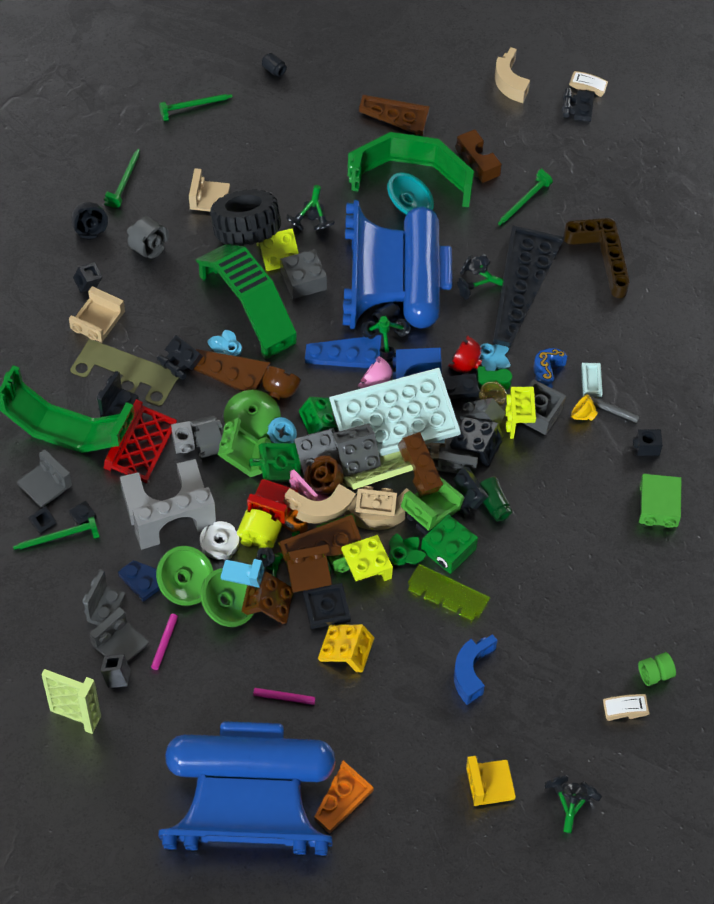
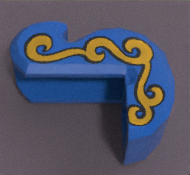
[533,348,568,388]

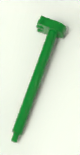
[159,94,232,121]
[104,149,140,208]
[498,168,553,225]
[13,517,100,550]

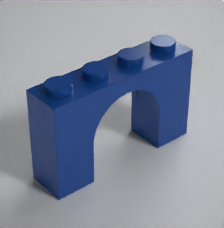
[393,348,442,380]

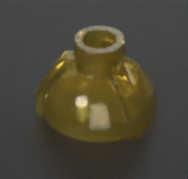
[479,381,507,406]

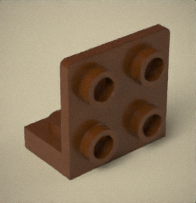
[285,544,332,592]
[241,571,293,624]

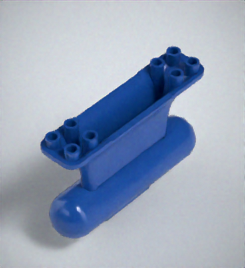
[343,200,453,329]
[158,721,336,855]

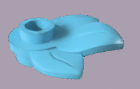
[207,330,242,357]
[480,343,511,371]

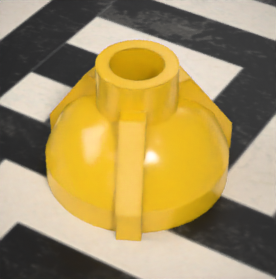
[571,394,598,421]

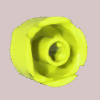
[237,509,282,549]

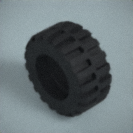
[210,189,281,246]

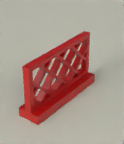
[104,399,177,483]

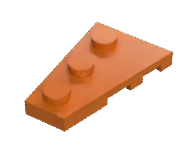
[314,760,374,834]

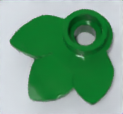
[389,533,426,566]

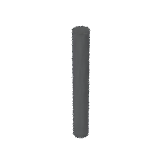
[590,396,640,423]

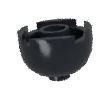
[71,202,108,239]

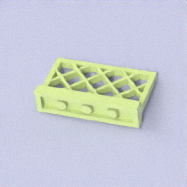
[342,451,413,490]
[41,669,101,734]

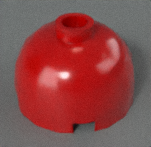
[447,335,482,373]

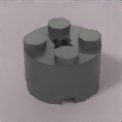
[127,216,169,259]
[191,415,223,458]

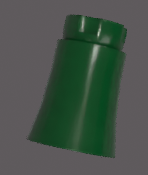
[480,477,513,522]

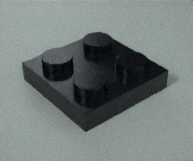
[303,583,351,629]

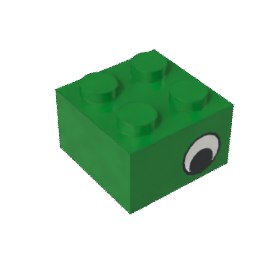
[421,514,478,574]

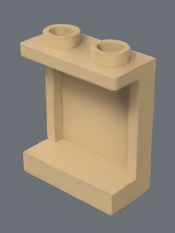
[69,286,125,343]

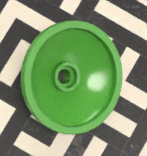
[224,390,281,440]
[156,546,213,606]
[200,568,254,627]

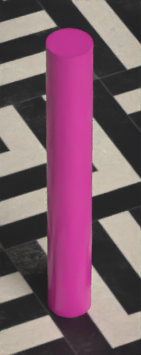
[151,614,178,670]
[253,688,316,705]

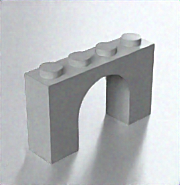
[120,459,204,525]
[132,487,216,550]

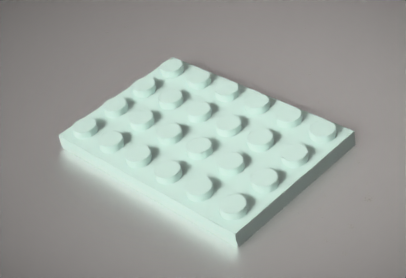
[329,368,461,457]

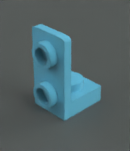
[221,559,265,588]

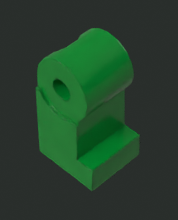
[476,366,512,391]

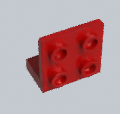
[247,479,298,524]

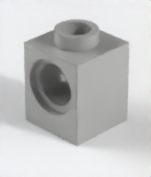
[171,421,195,454]

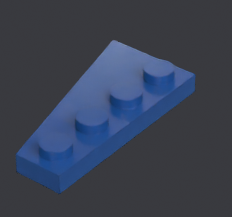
[305,335,382,368]

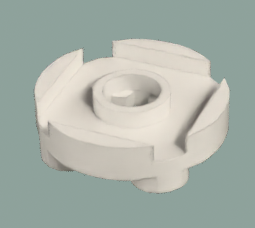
[200,521,239,560]

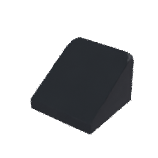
[28,506,57,533]

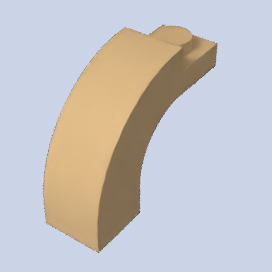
[495,47,530,103]
[283,484,356,524]
[344,488,413,530]

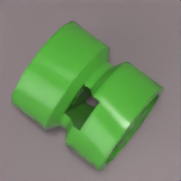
[638,652,676,686]

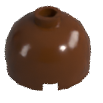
[262,366,301,400]
[304,455,344,495]

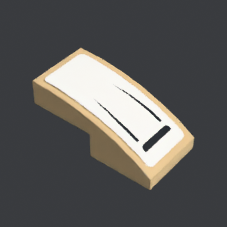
[569,71,608,97]
[603,694,650,721]

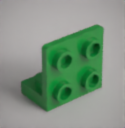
[299,397,338,434]

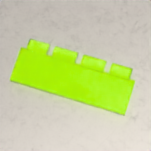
[408,564,490,621]

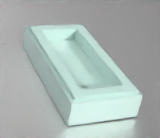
[581,363,602,398]

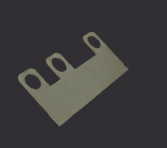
[70,339,178,406]

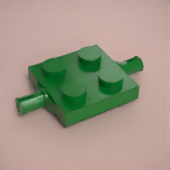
[249,443,301,482]

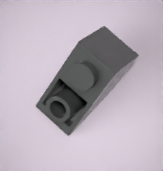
[458,398,506,425]

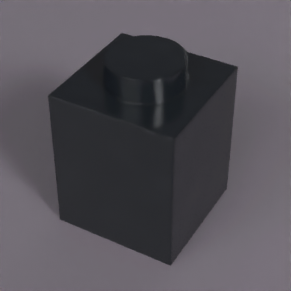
[101,654,131,688]

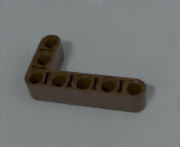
[563,218,630,298]

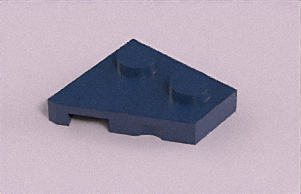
[118,560,160,602]

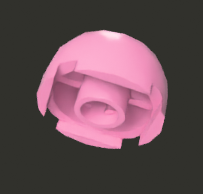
[358,356,392,389]

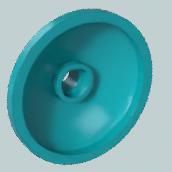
[387,172,434,215]

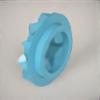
[267,417,297,443]

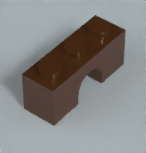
[455,129,502,183]
[397,432,443,498]

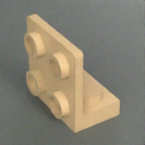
[189,169,230,211]
[355,486,397,517]

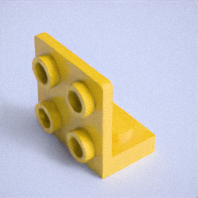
[318,624,374,672]
[466,756,516,806]

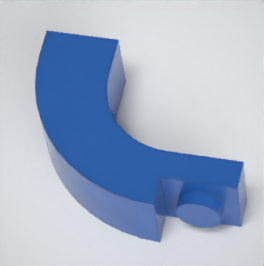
[454,634,497,705]

